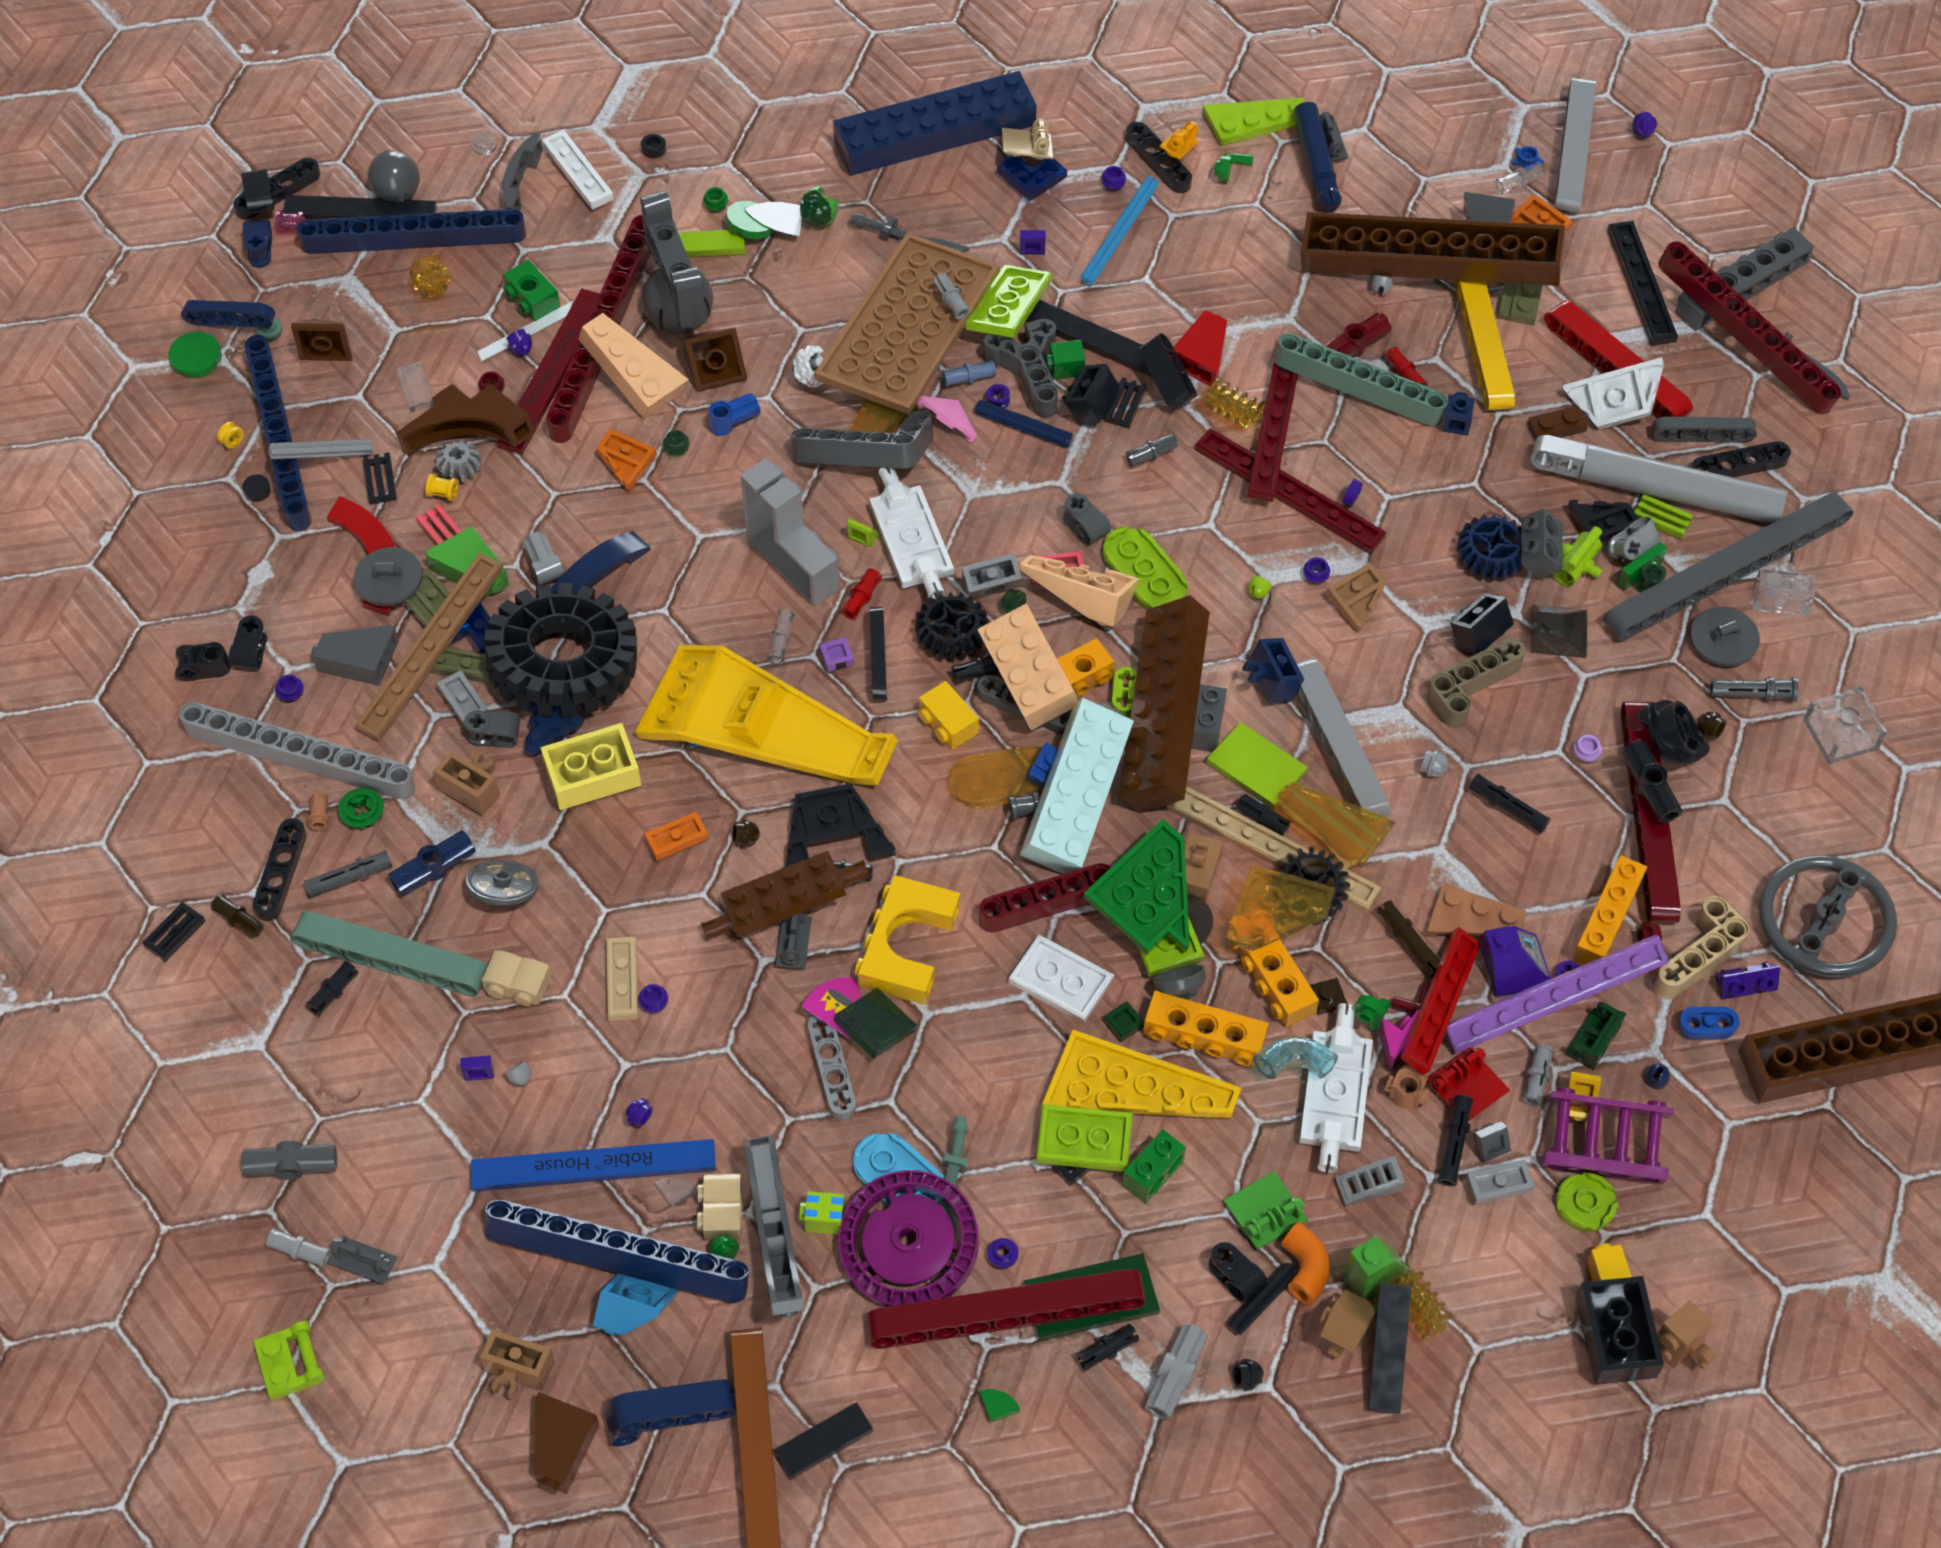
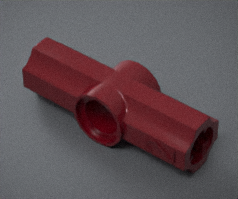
[1323,313,1392,357]

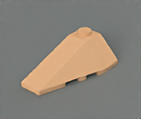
[1019,555,1139,626]

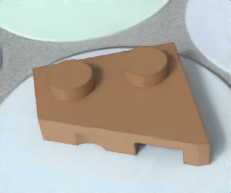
[1326,562,1386,633]

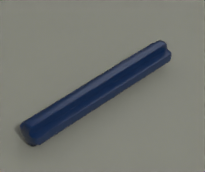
[975,400,1073,448]

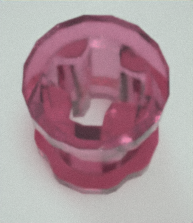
[275,210,306,233]

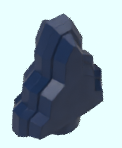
[525,703,584,756]

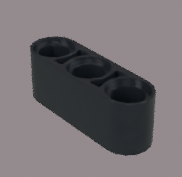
[1139,333,1197,411]

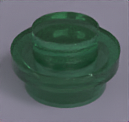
[663,430,690,456]
[1001,589,1026,613]

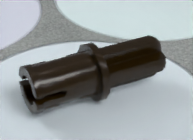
[211,894,264,937]

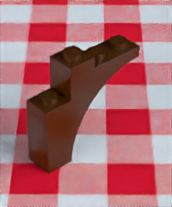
[396,384,535,456]

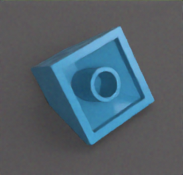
[593,1273,679,1335]

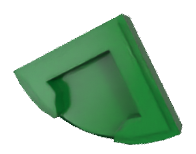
[979,1389,1020,1423]

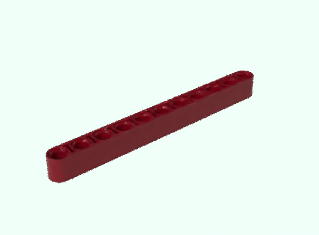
[546,214,650,443]

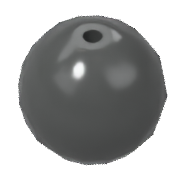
[367,150,420,202]

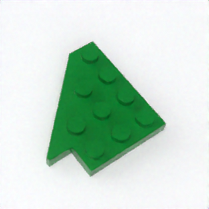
[1083,819,1190,955]

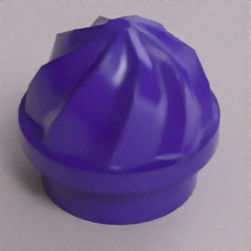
[1632,112,1657,138]
[506,329,532,355]

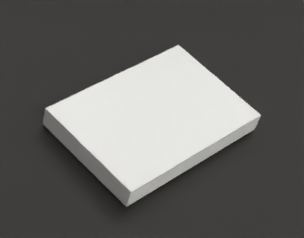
[1008,934,1114,1024]

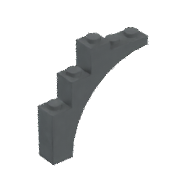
[743,1135,805,1317]

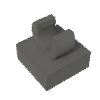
[1473,1121,1511,1162]

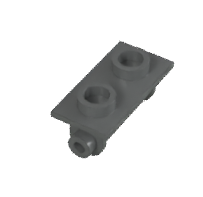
[1320,112,1348,161]
[776,913,812,969]
[328,1236,398,1285]

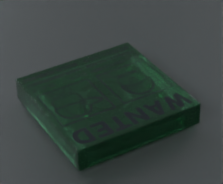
[833,988,917,1059]

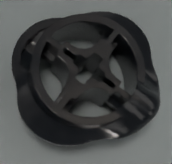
[1638,700,1710,765]

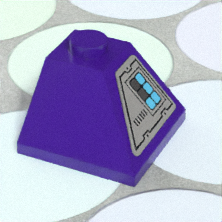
[1480,925,1551,998]

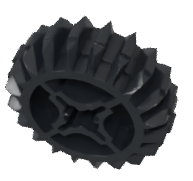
[915,591,989,662]
[1271,847,1350,925]

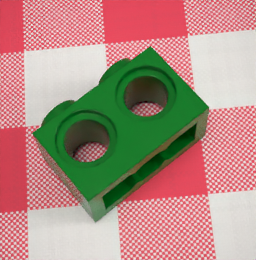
[1122,1129,1186,1204]

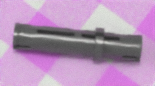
[304,850,393,898]

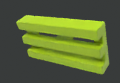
[1634,494,1693,539]

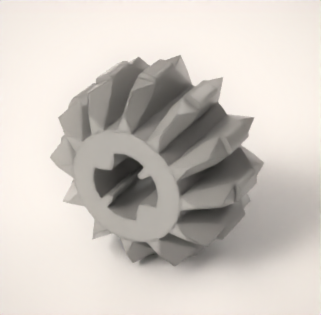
[436,439,481,483]

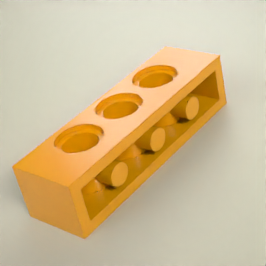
[1572,855,1647,966]
[1226,908,1319,1028]
[1143,991,1269,1066]

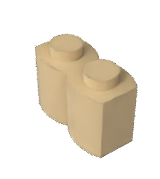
[481,950,552,1006]
[697,1174,742,1240]

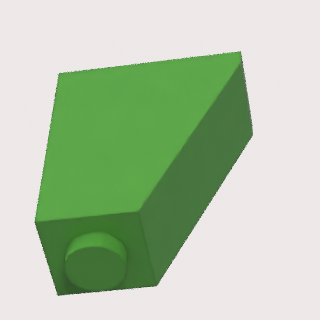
[425,526,509,598]
[1342,1236,1411,1300]

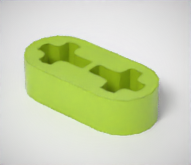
[1111,667,1137,718]

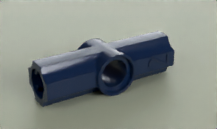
[388,830,476,896]

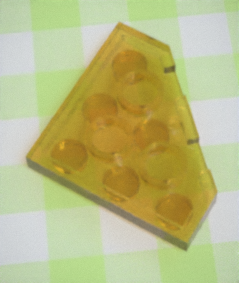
[1225,864,1336,951]

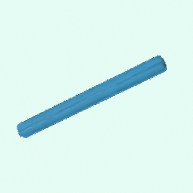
[1081,176,1158,286]

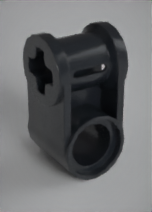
[229,615,268,670]
[175,642,231,681]
[1208,1242,1267,1303]

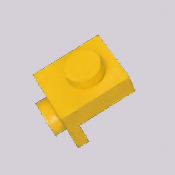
[1568,1071,1601,1122]

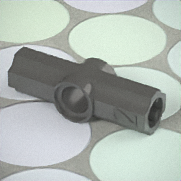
[241,1141,338,1180]

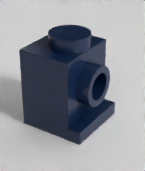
[1442,392,1475,436]

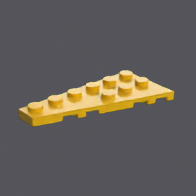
[1042,1030,1242,1118]

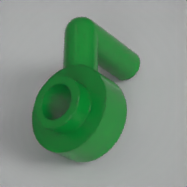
[1214,153,1253,182]
[1354,995,1391,1031]

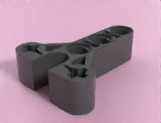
[984,319,1058,418]

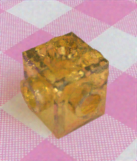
[409,254,451,299]

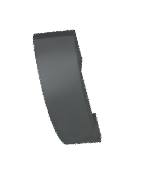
[503,133,543,211]

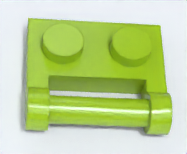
[253,1321,325,1401]

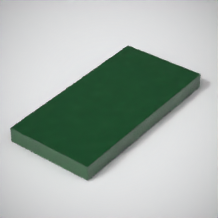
[1024,1253,1160,1341]

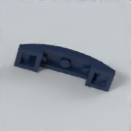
[551,531,651,595]

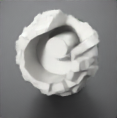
[792,345,824,387]

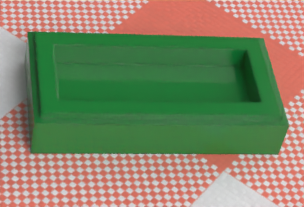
[1617,542,1667,591]

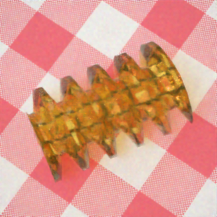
[1206,377,1265,430]
[1391,1271,1453,1341]

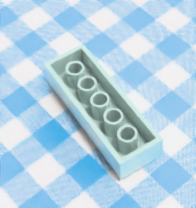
[1020,698,1134,874]

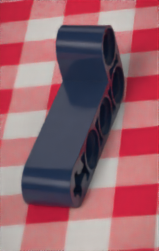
[604,1379,737,1447]

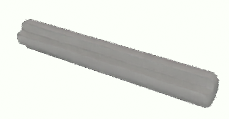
[268,439,373,459]

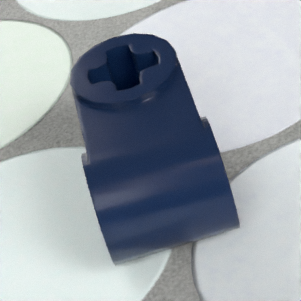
[243,219,272,268]

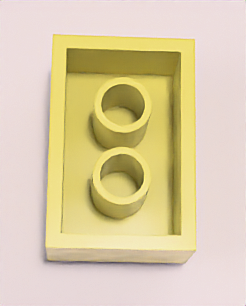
[540,723,641,810]

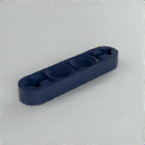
[181,300,276,328]

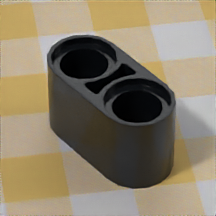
[241,168,275,214]

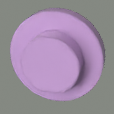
[1573,735,1602,762]

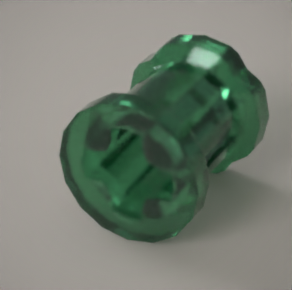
[1637,562,1667,593]

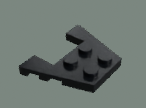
[785,783,896,867]

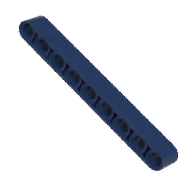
[296,209,526,254]
[245,335,311,531]
[484,1200,749,1303]

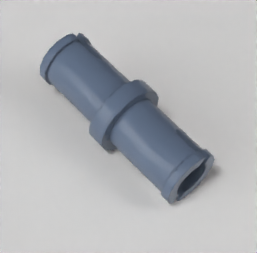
[942,360,996,387]

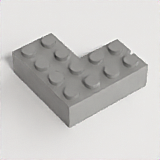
[741,458,840,607]

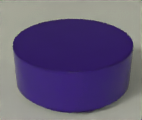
[1342,479,1363,507]

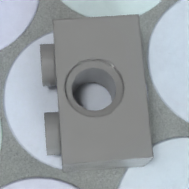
[961,553,1022,599]

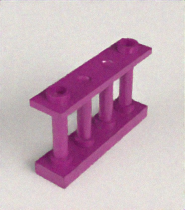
[1541,1088,1674,1184]

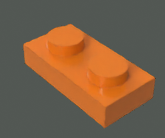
[644,811,709,861]

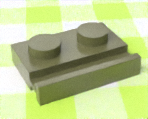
[1497,283,1543,326]
[404,568,450,627]

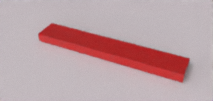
[1400,927,1481,1075]

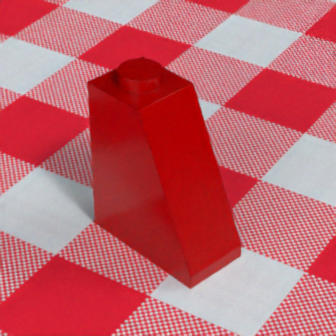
[1174,309,1227,389]

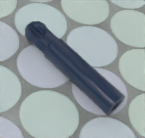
[1293,102,1342,212]

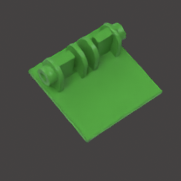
[1223,1171,1308,1250]

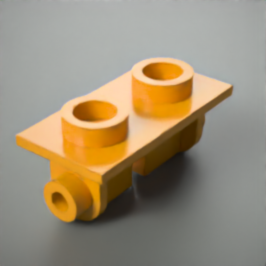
[1160,121,1199,160]

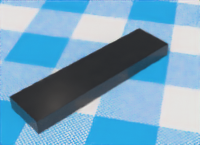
[1368,1283,1412,1414]

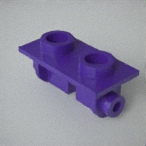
[1715,962,1780,1000]

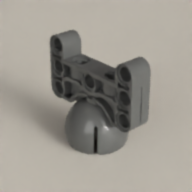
[640,190,714,334]

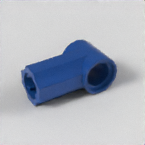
[709,393,760,436]

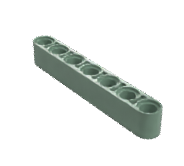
[1273,333,1448,426]
[290,911,488,996]

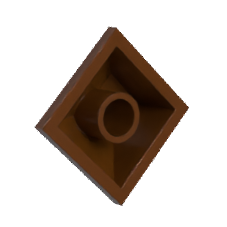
[291,319,353,361]
[681,327,747,391]

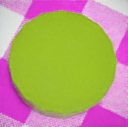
[1555,1172,1618,1232]

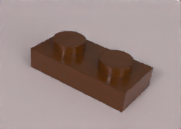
[1527,405,1588,440]

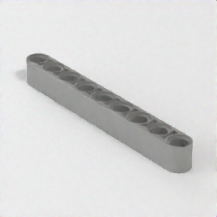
[179,702,416,800]

